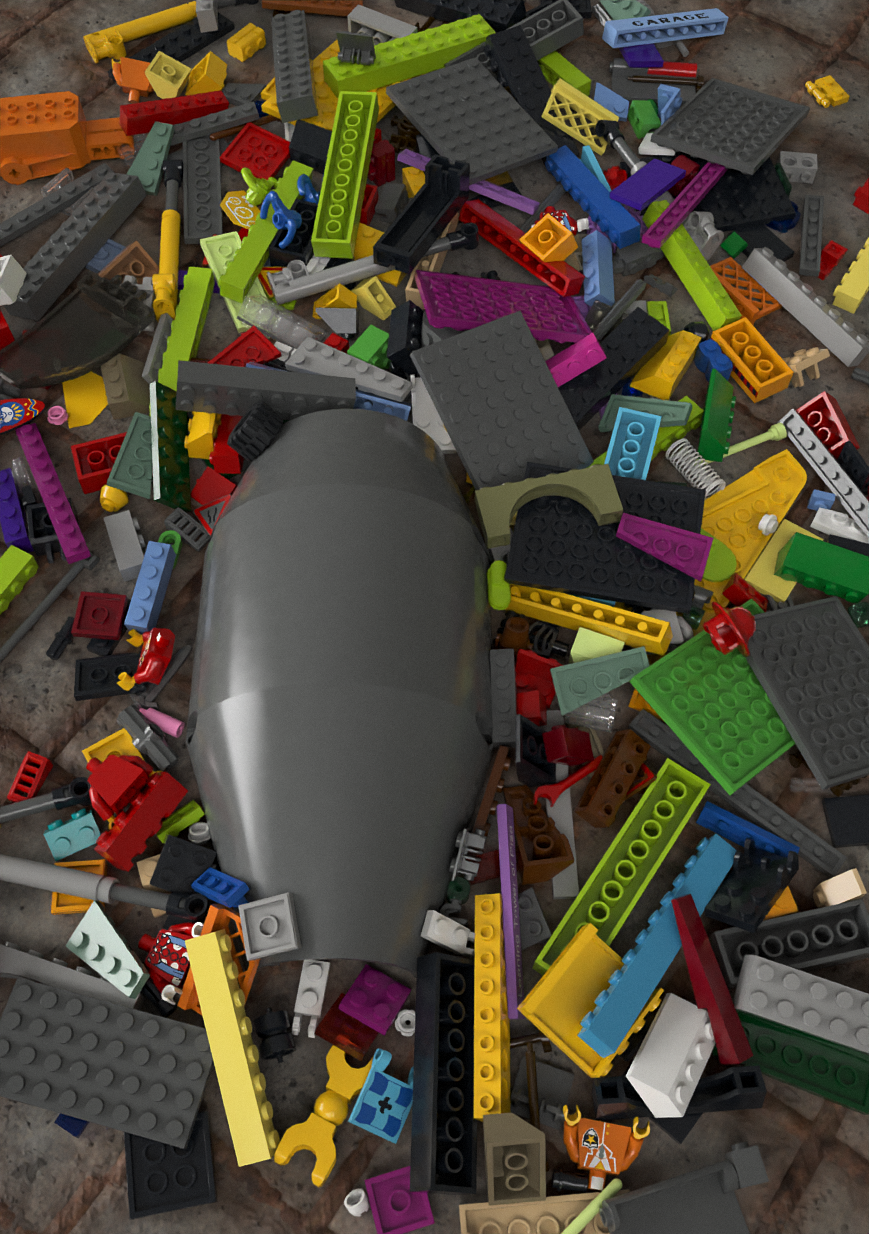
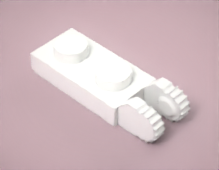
[421,910,475,960]
[292,960,330,1038]

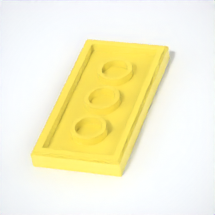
[745,519,824,603]

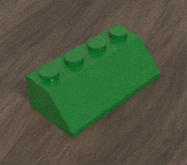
[697,369,736,462]
[774,532,869,603]

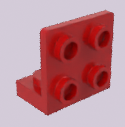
[516,649,564,709]

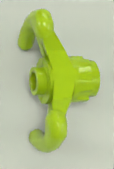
[241,168,278,206]

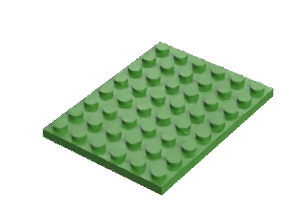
[629,599,795,796]

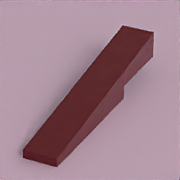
[671,894,754,1064]

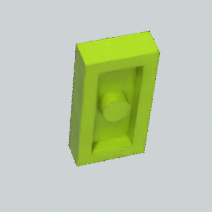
[646,301,671,335]
[156,800,205,844]

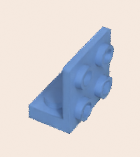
[658,84,682,125]

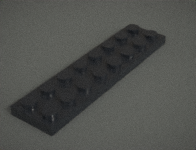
[107,12,235,83]
[487,25,580,167]

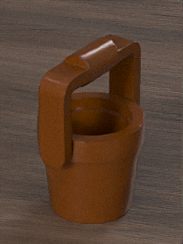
[494,617,533,661]

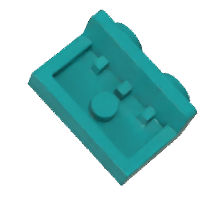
[43,808,102,861]

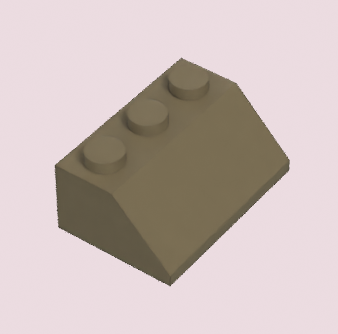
[99,353,150,420]
[483,1113,546,1205]

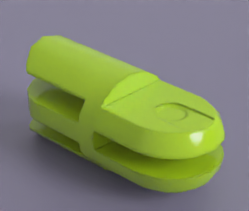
[487,560,511,611]

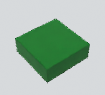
[720,231,748,259]

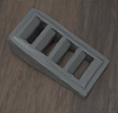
[164,507,211,552]

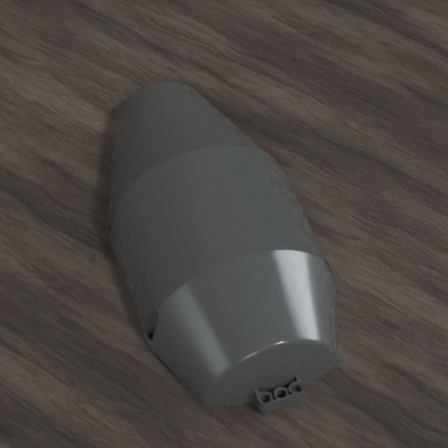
[186,408,495,978]

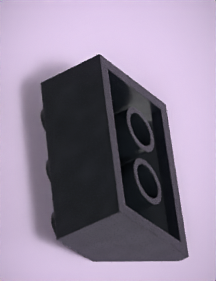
[289,120,332,174]
[387,300,423,378]

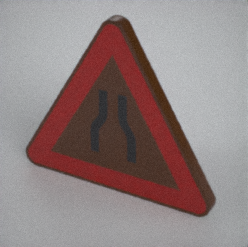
[626,762,657,800]

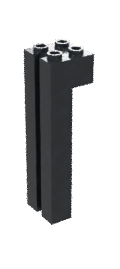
[373,154,470,274]

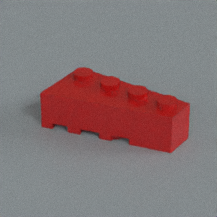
[94,772,188,872]

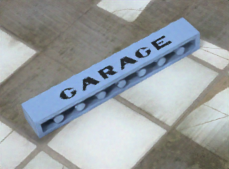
[602,8,729,48]

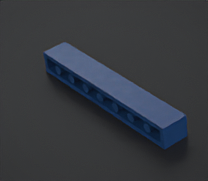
[545,145,641,249]

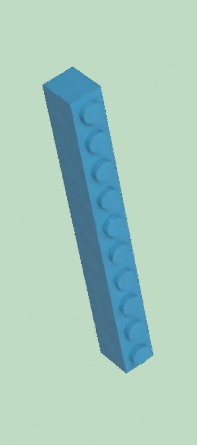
[577,833,737,1058]

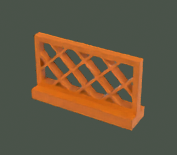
[710,257,782,325]
[177,904,260,1016]

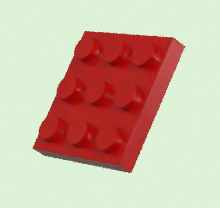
[220,122,290,180]

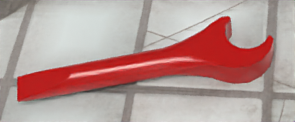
[533,755,603,807]

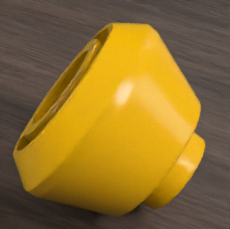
[100,485,129,512]

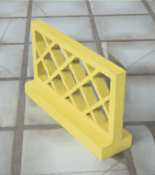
[542,78,619,156]

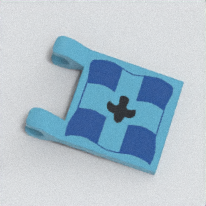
[348,1048,414,1144]

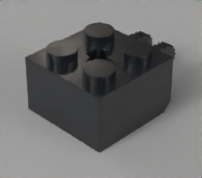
[26,498,79,564]

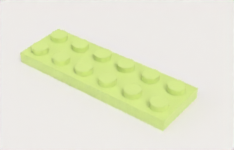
[200,231,276,333]

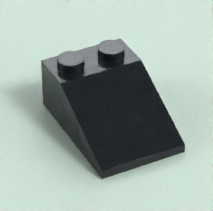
[516,714,556,788]

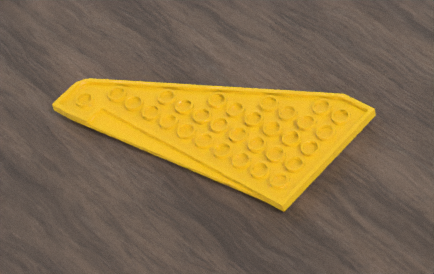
[614,449,807,665]

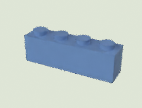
[582,230,615,313]
[124,541,176,635]

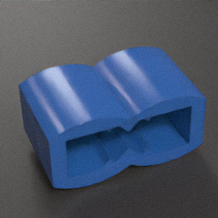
[694,339,733,382]

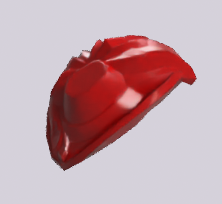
[603,166,627,190]

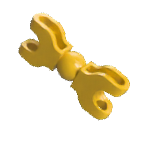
[274,1034,374,1188]

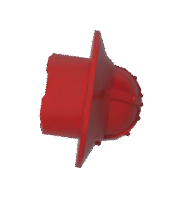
[703,602,756,657]

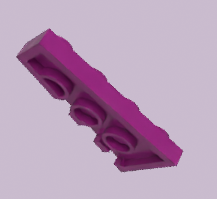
[616,513,713,582]

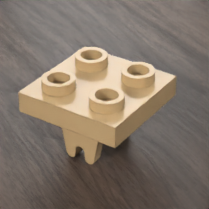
[782,347,830,388]

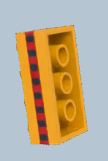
[711,317,794,403]

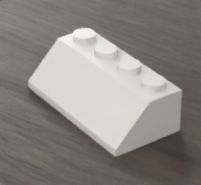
[626,993,715,1118]

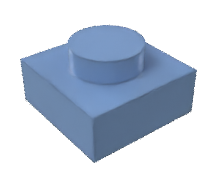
[807,490,836,511]

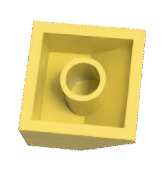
[145,51,191,99]

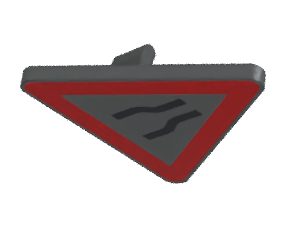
[193,494,232,537]

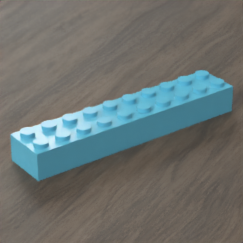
[569,407,662,607]

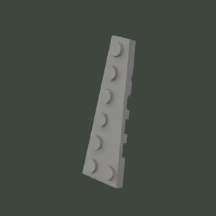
[285,337,413,402]

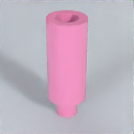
[139,707,185,738]

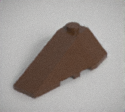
[503,785,574,885]

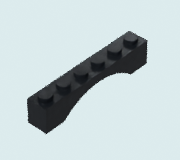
[592,1065,767,1121]

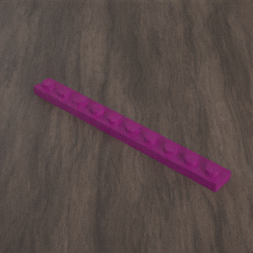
[641,162,728,249]
[15,423,91,564]

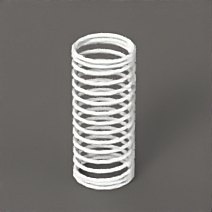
[665,438,726,500]

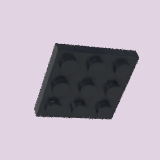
[124,1111,218,1220]

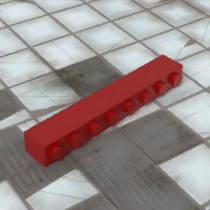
[458,199,585,297]

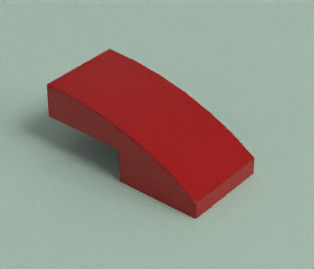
[818,240,848,281]

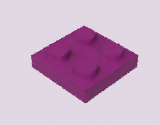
[339,964,411,1036]
[364,1166,435,1234]

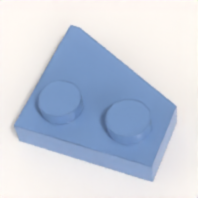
[594,82,629,122]

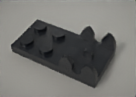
[705,838,799,933]

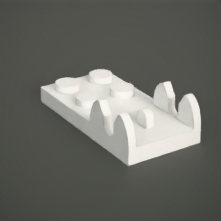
[410,374,456,454]

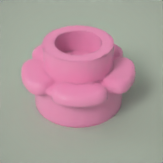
[47,406,68,425]

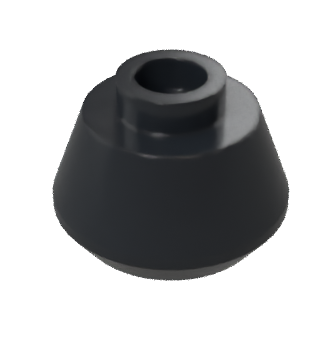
[683,321,709,343]

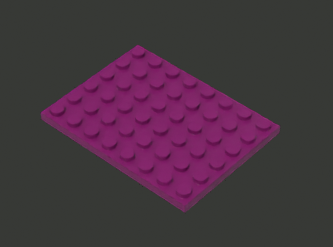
[414,270,592,343]

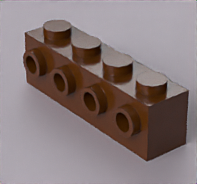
[574,729,651,828]

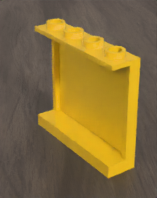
[517,923,664,1078]

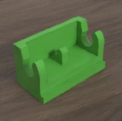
[627,100,661,139]

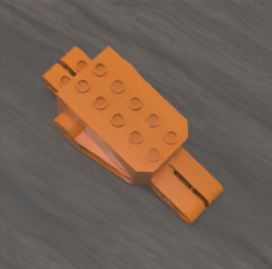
[0,91,135,185]

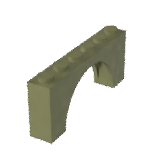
[475,464,623,549]

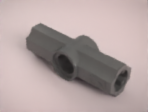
[117,705,180,772]

